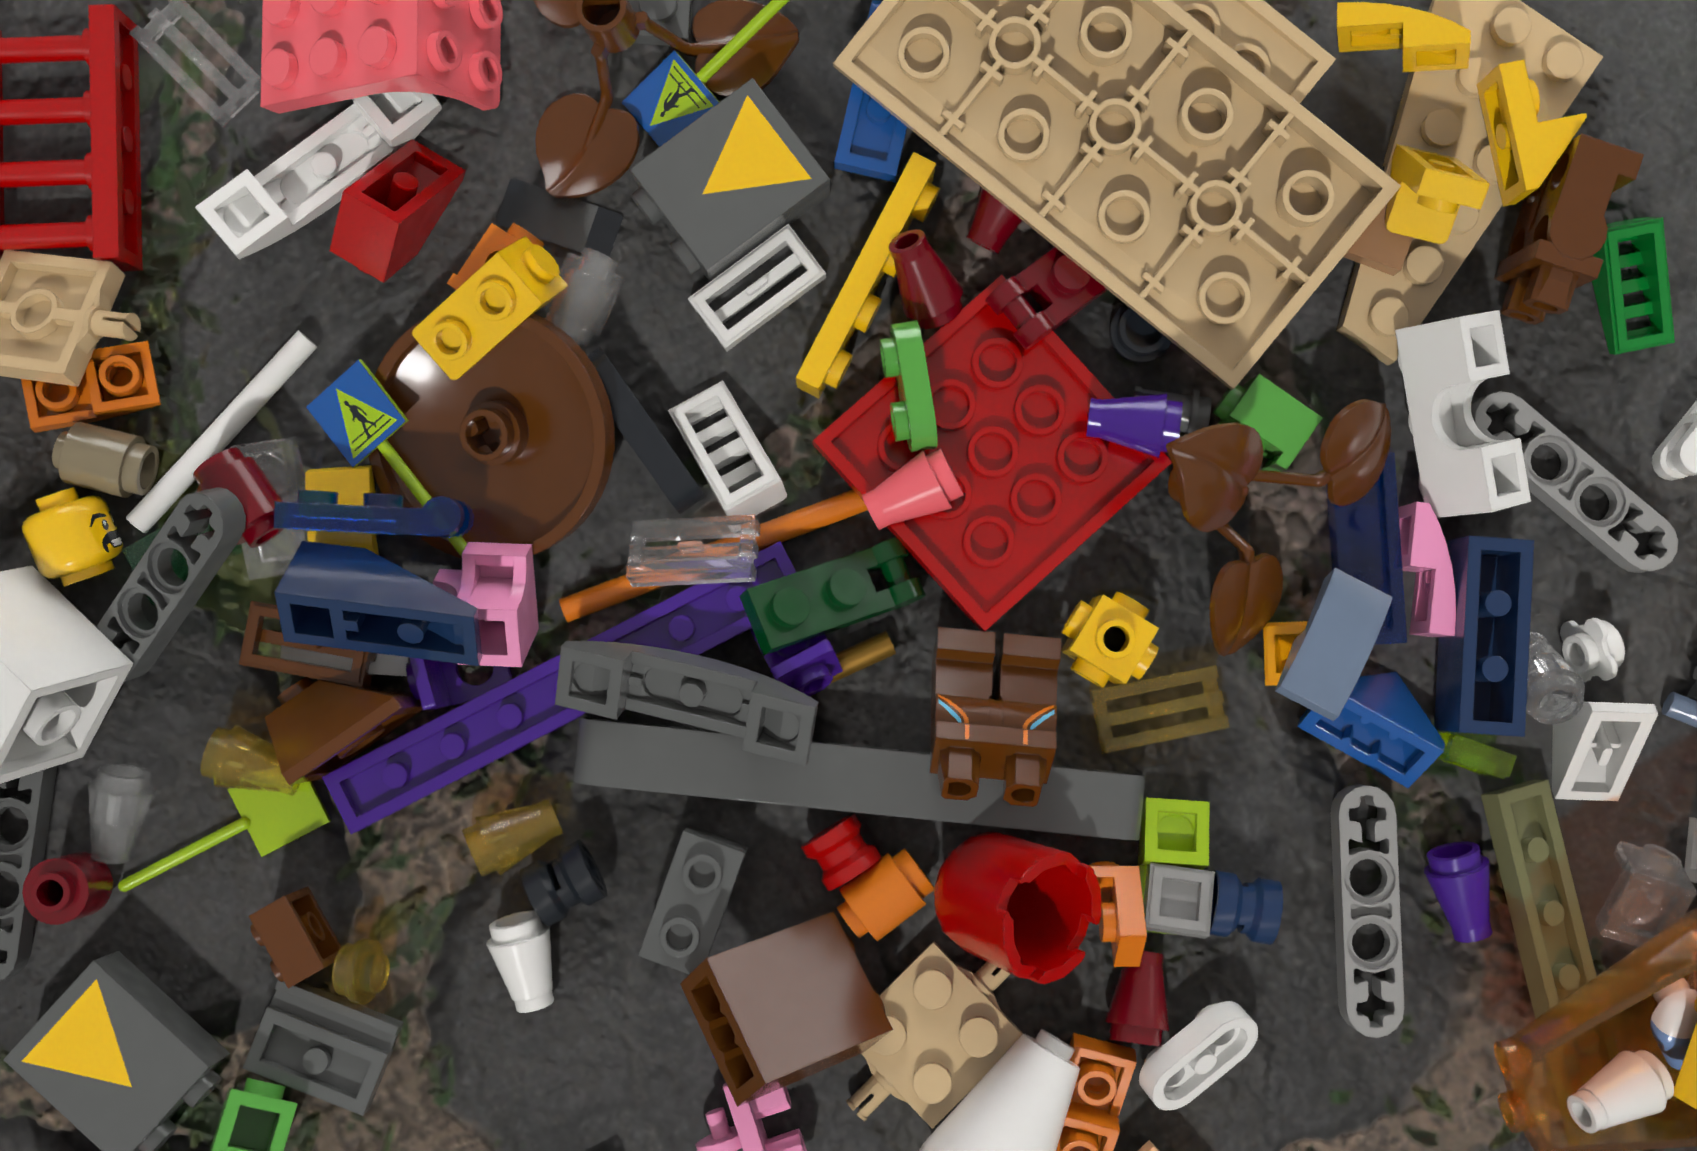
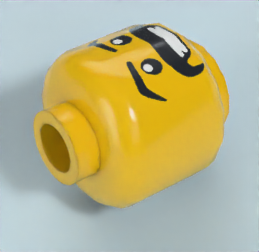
[22,487,123,586]

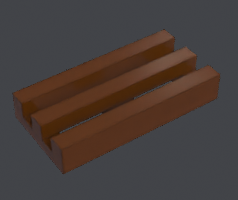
[239,601,376,687]

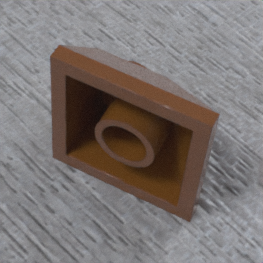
[265,677,424,785]

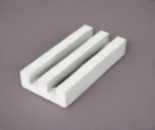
[688,224,826,352]

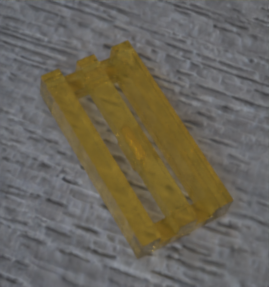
[1089,665,1230,753]

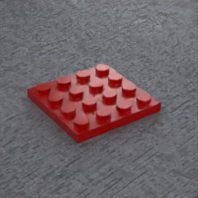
[812,275,1172,631]

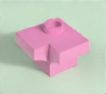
[433,542,539,667]

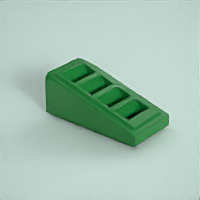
[1592,217,1675,355]

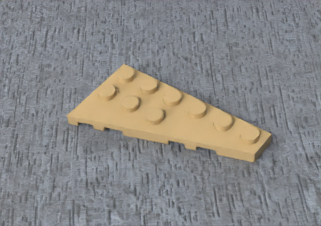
[1336,0,1603,366]

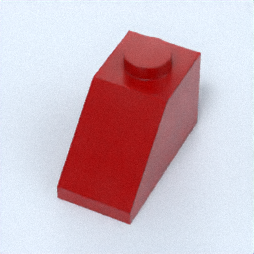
[329,139,466,283]

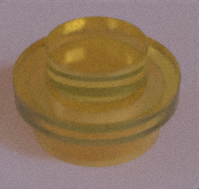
[332,938,390,1005]

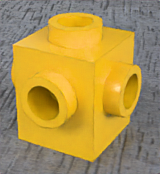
[1061,591,1159,688]

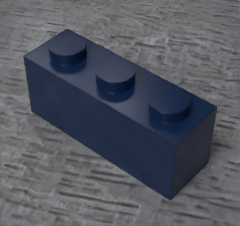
[1434,536,1534,737]

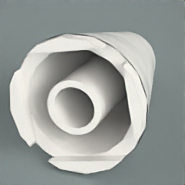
[919,1029,1080,1151]

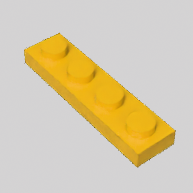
[795,152,940,399]

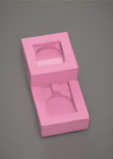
[1391,502,1456,637]

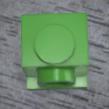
[1212,374,1323,472]

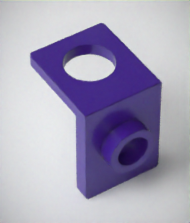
[406,657,512,710]

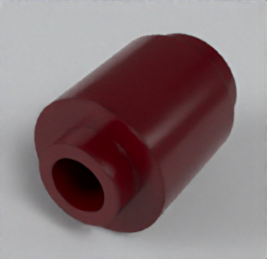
[193,447,289,548]
[22,852,113,925]

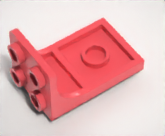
[260,0,503,114]

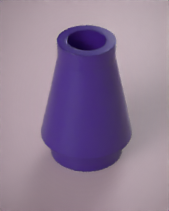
[1086,394,1183,458]
[1424,841,1493,943]

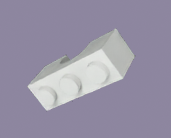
[1395,310,1531,518]

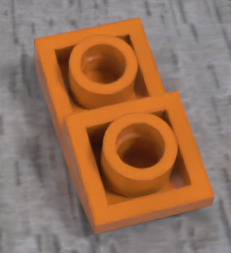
[21,341,162,433]
[1056,1033,1137,1151]

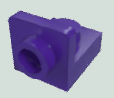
[750,628,843,696]

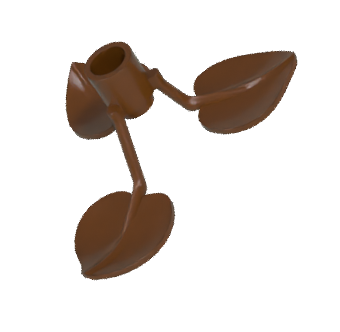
[534,0,799,199]
[1166,399,1391,657]

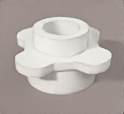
[1560,618,1625,682]

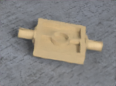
[0,250,141,387]
[846,941,1023,1129]

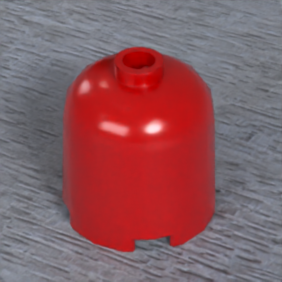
[934,832,1102,984]

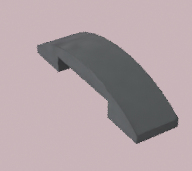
[555,641,819,766]

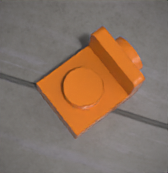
[1089,861,1147,967]

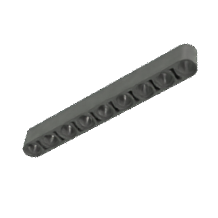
[573,717,1146,840]

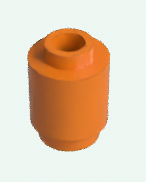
[837,848,934,941]

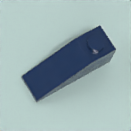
[274,541,482,666]

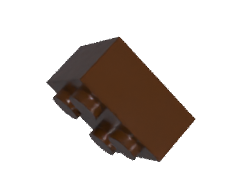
[249,886,346,989]

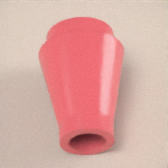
[862,448,964,530]

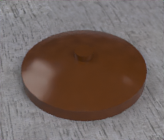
[368,313,615,559]

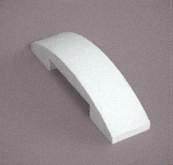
[195,92,442,259]

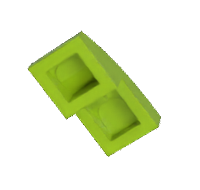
[1137,797,1210,935]

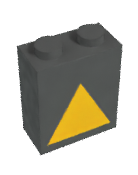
[630,78,830,282]
[3,951,231,1151]

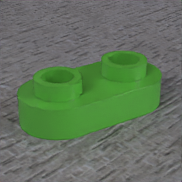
[879,320,938,452]

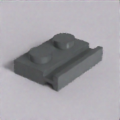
[243,980,404,1116]

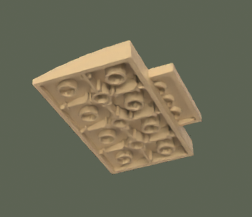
[833,0,1401,390]

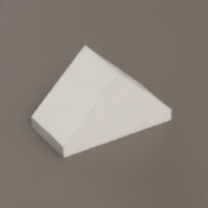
[1552,701,1658,801]

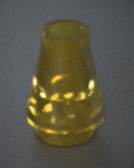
[201,725,301,796]
[462,798,563,877]

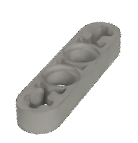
[1471,391,1678,573]
[1330,784,1404,1038]

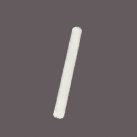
[126,330,317,533]

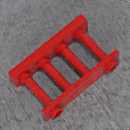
[0,4,143,272]

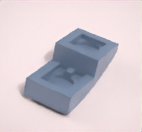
[1275,568,1393,721]

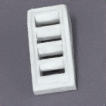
[668,380,787,526]

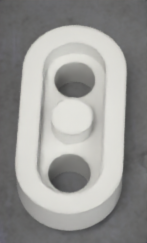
[1139,1001,1258,1110]

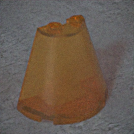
[1494,908,1697,1151]

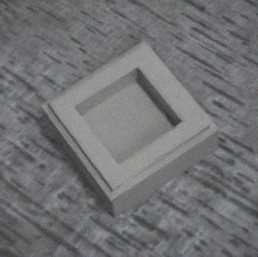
[1143,863,1215,939]

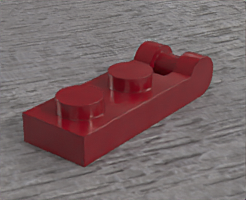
[985,247,1107,350]

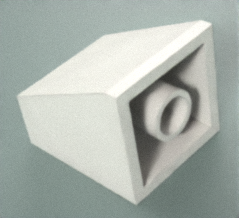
[0,566,133,784]

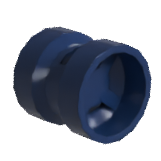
[1210,870,1283,945]

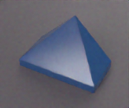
[1297,672,1445,788]

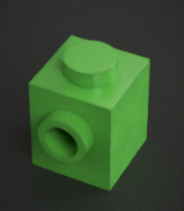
[210,1078,298,1151]

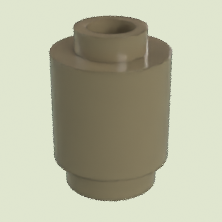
[52,422,159,498]

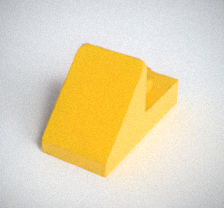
[1477,59,1587,207]
[1385,144,1490,244]

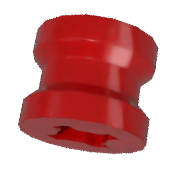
[801,813,882,891]

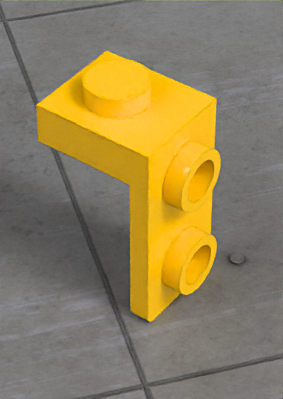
[412,236,568,380]

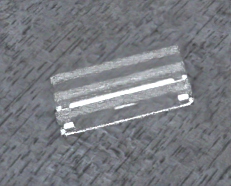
[129,0,261,127]
[626,514,761,587]

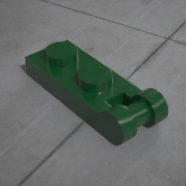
[739,537,926,656]

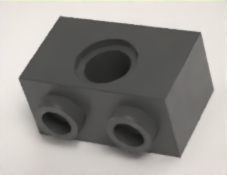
[638,825,749,974]

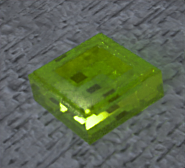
[1437,732,1517,779]

